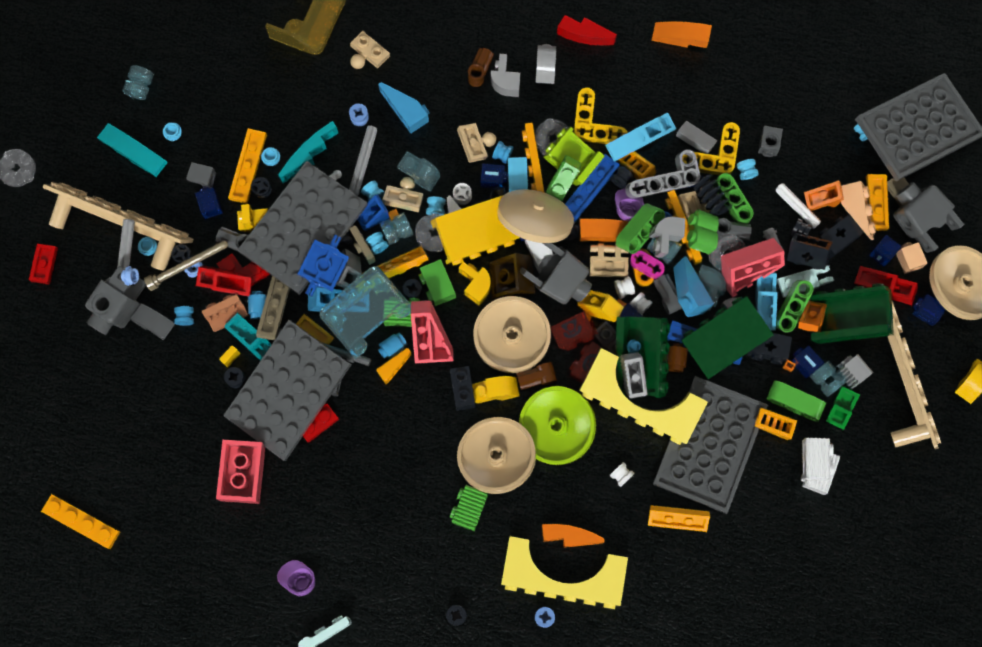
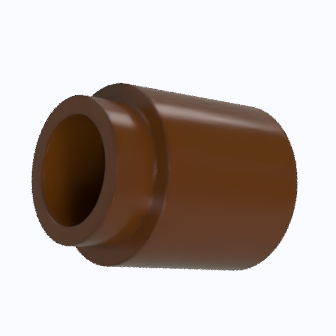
[667,343,688,373]

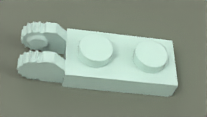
[777,266,834,298]
[298,615,352,647]

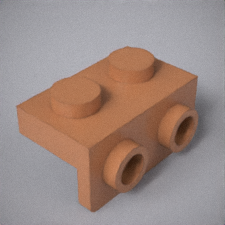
[202,294,248,332]

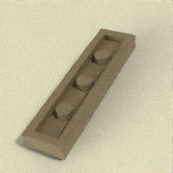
[256,276,290,340]

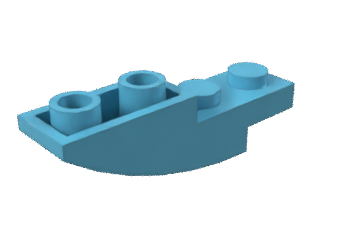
[605,113,676,162]

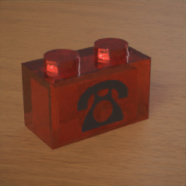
[550,311,598,351]
[569,341,605,384]

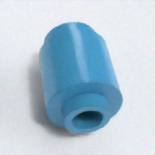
[248,291,267,319]
[378,333,408,360]

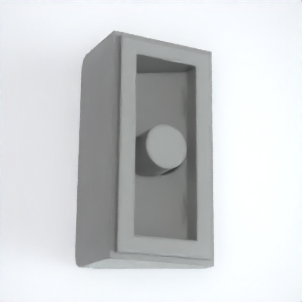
[676,121,717,154]

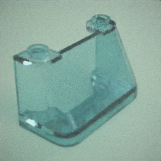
[319,266,411,359]

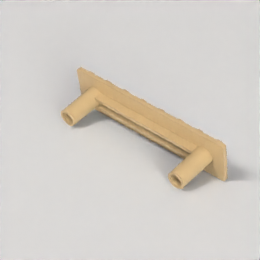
[43,182,194,271]
[888,302,941,449]

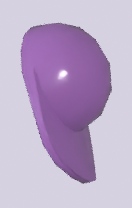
[615,189,644,222]
[277,560,315,596]

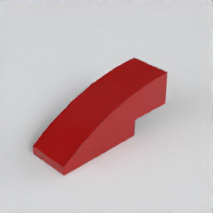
[557,15,617,46]
[196,266,252,296]
[854,266,918,305]

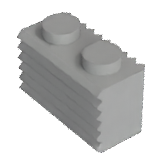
[620,352,648,398]
[836,355,873,390]

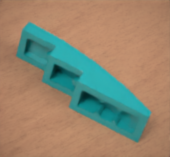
[278,121,338,183]
[97,123,168,177]
[224,313,272,361]

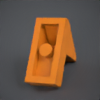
[804,181,844,211]
[798,301,827,332]

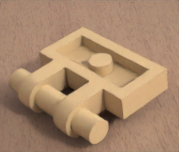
[590,243,629,278]

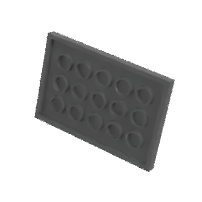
[855,73,982,181]
[238,161,368,295]
[223,320,352,461]
[653,376,768,514]

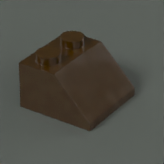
[489,253,535,299]

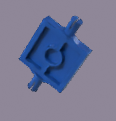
[297,235,349,297]

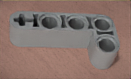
[625,150,700,199]

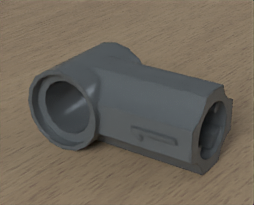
[717,218,751,241]
[215,227,248,251]
[653,274,682,315]

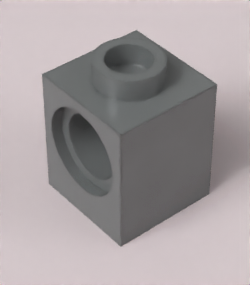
[758,126,783,157]

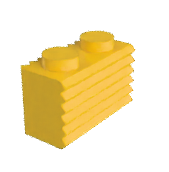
[578,290,624,322]

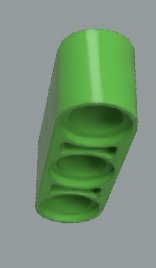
[715,173,754,224]
[616,203,665,254]
[776,280,813,332]
[766,381,826,422]

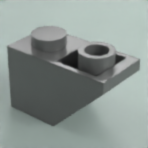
[335,248,362,291]

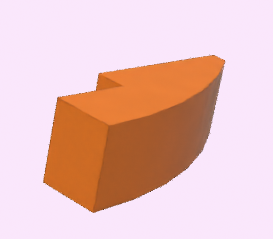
[652,22,712,48]
[579,219,629,243]
[542,524,604,548]

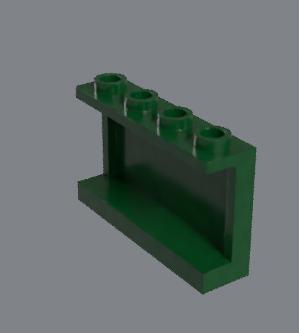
[810,284,894,344]
[681,296,774,379]
[616,316,670,398]

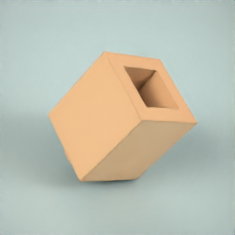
[896,242,927,274]

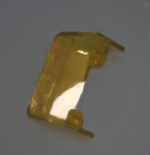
[265,0,346,55]

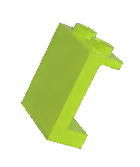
[544,127,604,186]

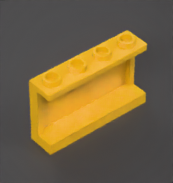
[430,195,520,266]

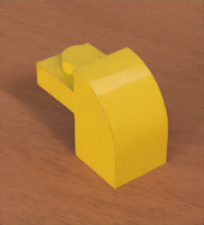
[237,204,268,233]
[459,262,491,306]
[955,359,982,404]
[472,376,519,404]

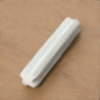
[776,183,821,229]

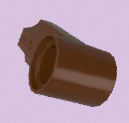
[468,48,494,87]
[516,362,557,390]

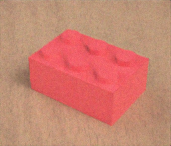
[216,440,265,504]

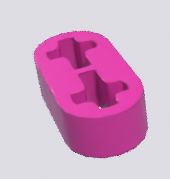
[630,251,665,279]

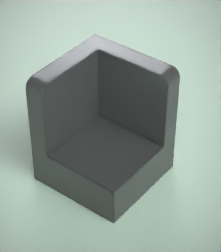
[186,162,217,191]

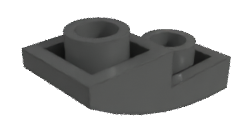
[130,303,175,340]
[591,320,616,355]

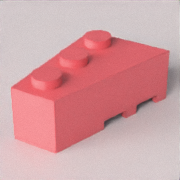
[721,238,785,298]
[411,301,454,363]

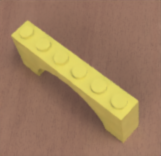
[580,348,708,445]
[501,536,628,609]

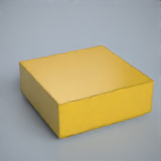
[219,345,241,367]

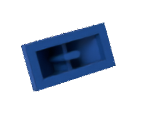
[357,194,389,231]

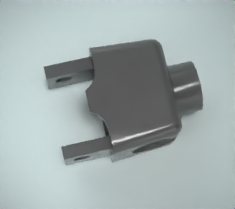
[893,182,965,253]
[519,243,592,304]
[85,266,146,335]

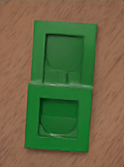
[826,386,860,430]

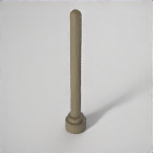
[144,241,228,291]

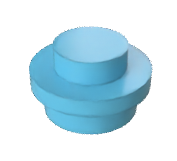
[163,123,182,141]
[261,147,280,166]
[138,237,157,256]

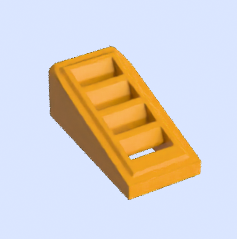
[616,151,656,180]
[377,348,411,384]
[754,407,797,440]

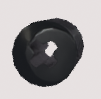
[694,174,733,216]

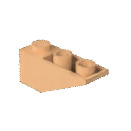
[841,181,876,240]

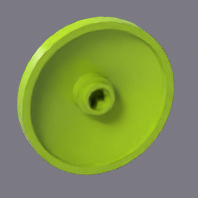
[519,386,596,465]

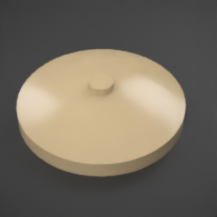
[497,189,574,243]
[930,246,982,320]
[473,296,551,373]
[457,417,536,494]

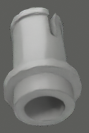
[762,228,782,248]

